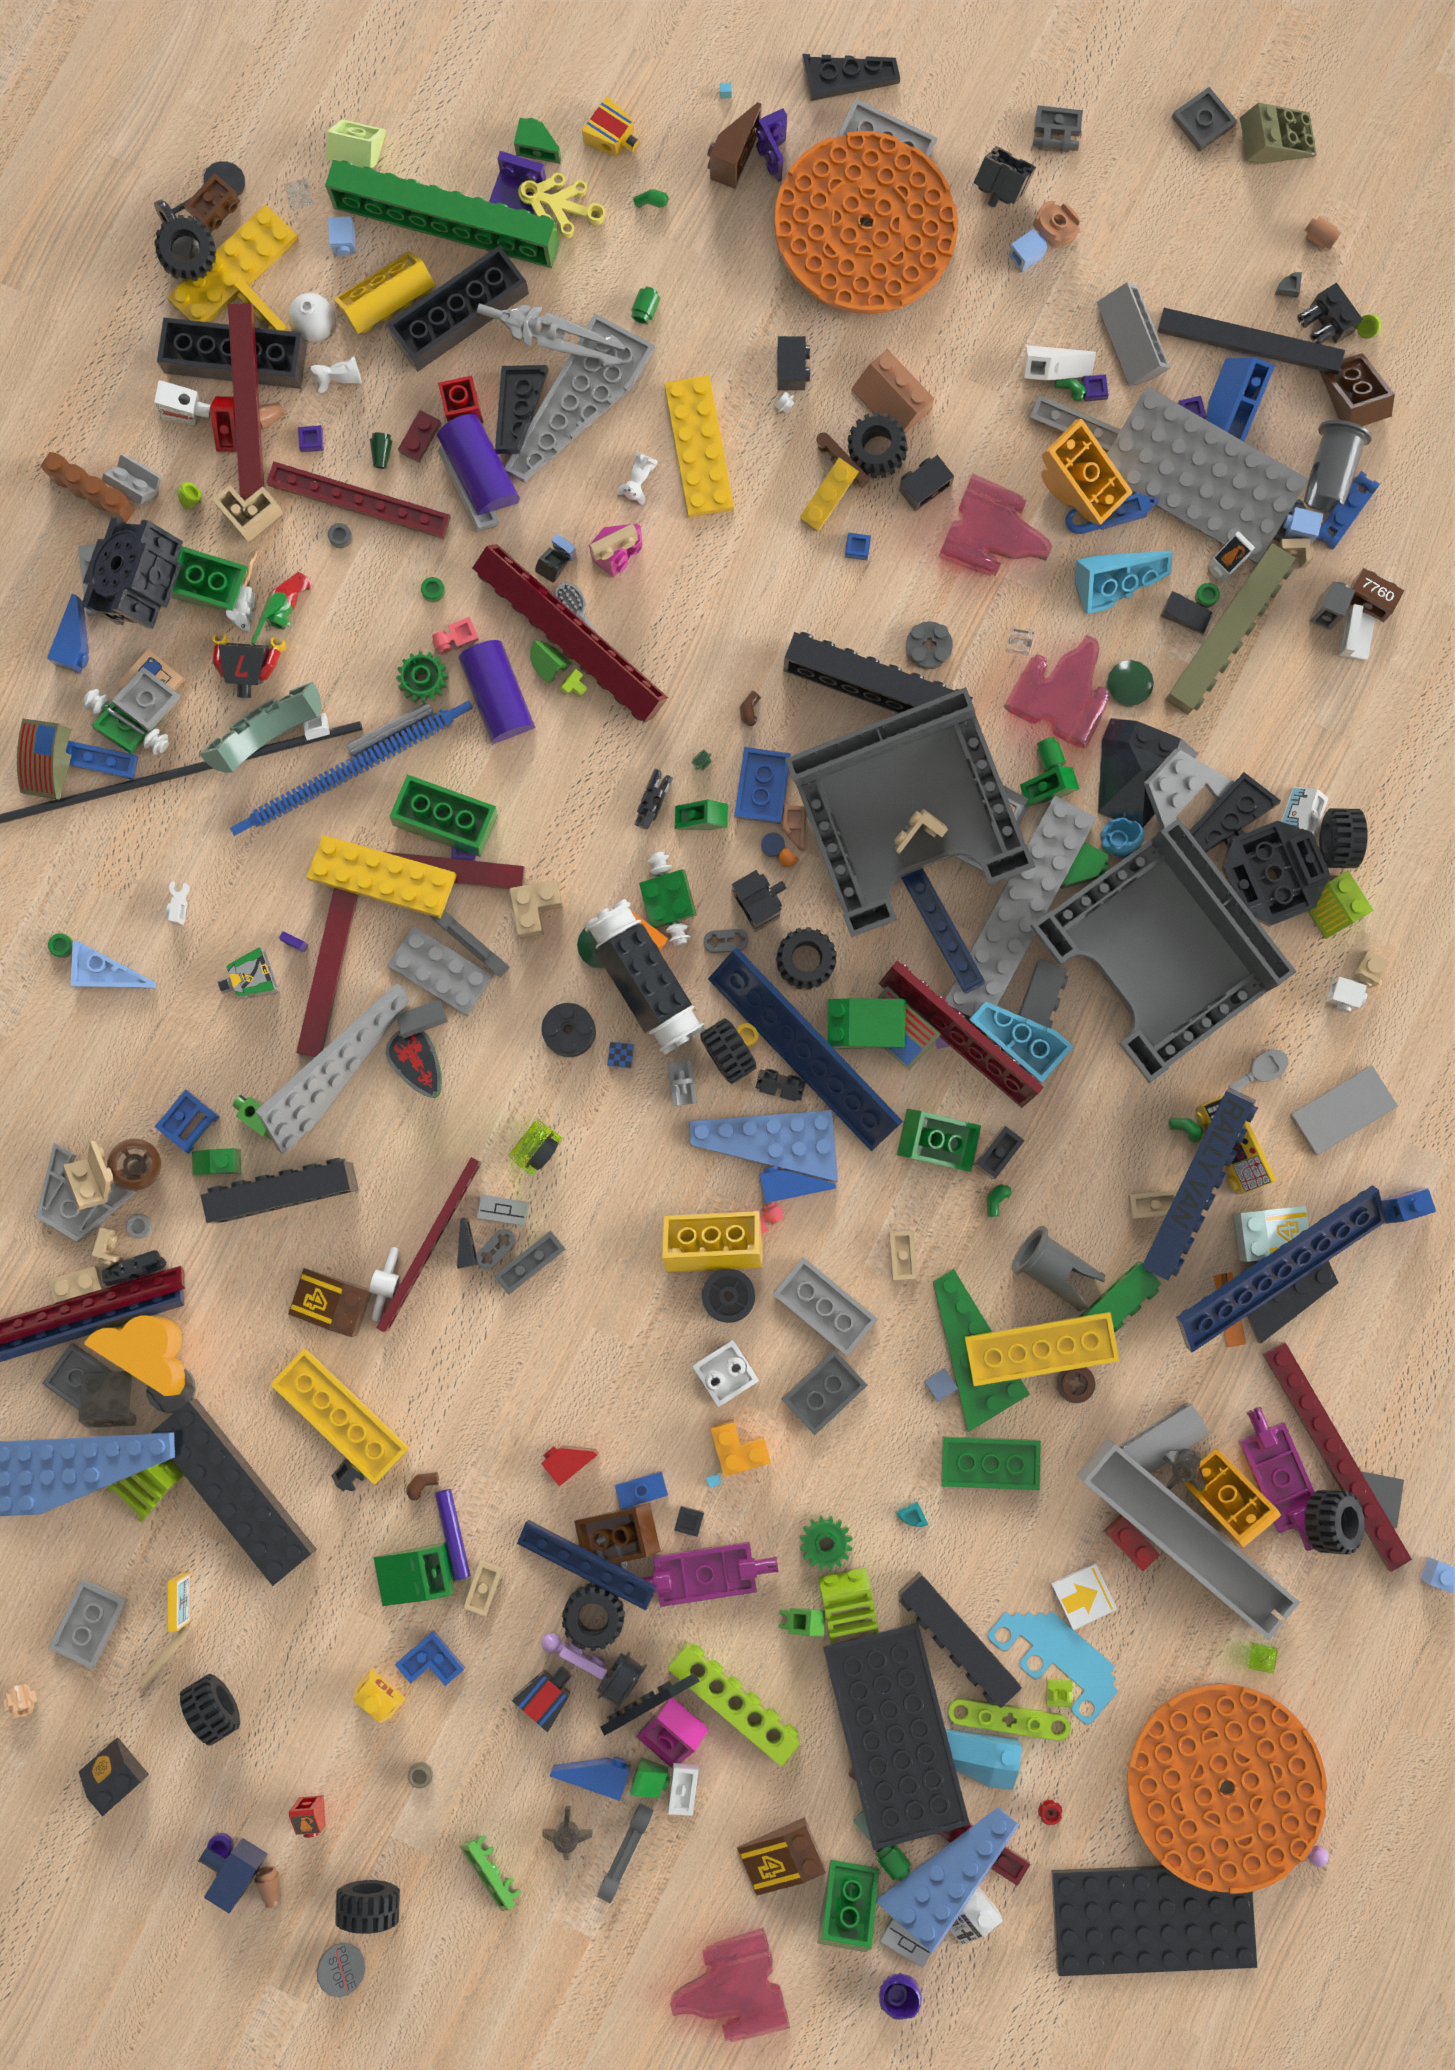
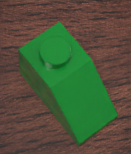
[514,118,561,164]
[1020,766,1080,806]
[675,799,728,830]
[1060,842,1109,889]
[192,1148,241,1175]
[630,1757,671,1798]

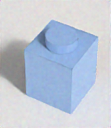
[328,216,356,257]
[1008,229,1047,272]
[1283,507,1323,544]
[1420,1557,1455,1594]

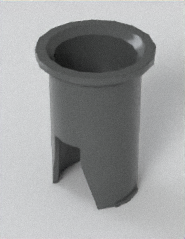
[1304,420,1372,512]
[1011,1226,1106,1312]

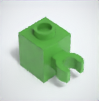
[778,1608,825,1636]

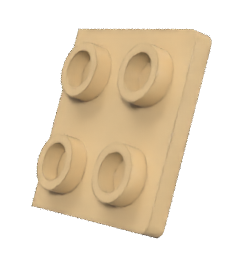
[894,809,948,854]
[63,1140,113,1210]

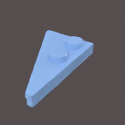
[70,941,157,989]

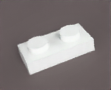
[668,1763,699,1816]

